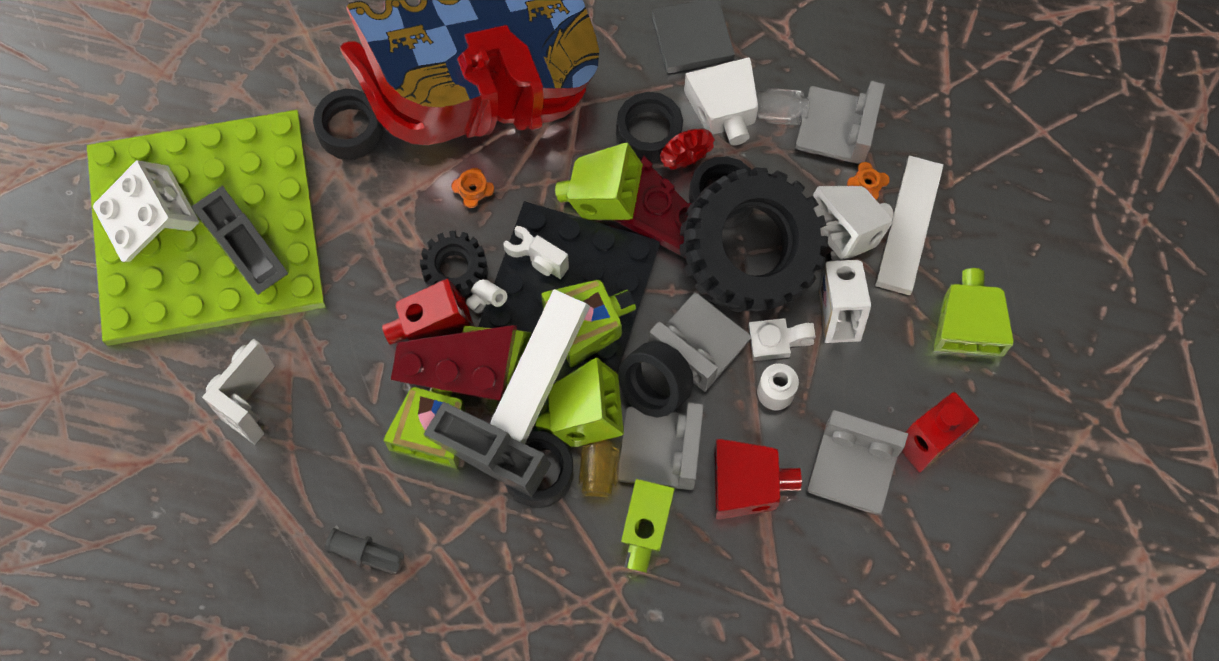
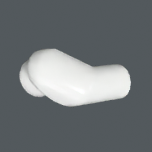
[466,279,507,314]

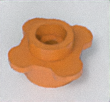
[847,162,890,200]
[452,168,494,208]

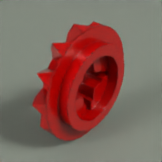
[660,129,715,170]

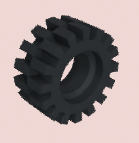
[420,231,488,298]

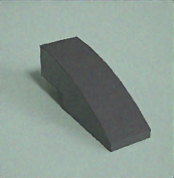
[191,186,288,295]
[424,402,551,497]

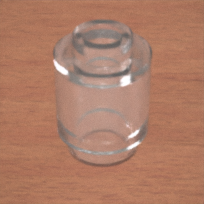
[757,88,810,126]

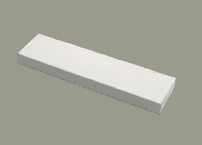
[875,156,943,296]
[490,289,590,444]

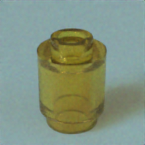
[579,440,619,497]

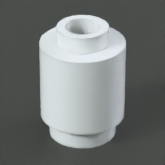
[757,364,799,410]

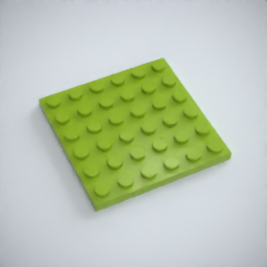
[87,110,326,346]

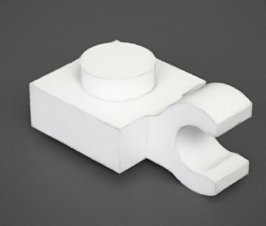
[503,226,569,279]
[748,318,816,361]

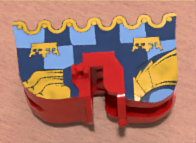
[340,0,599,145]

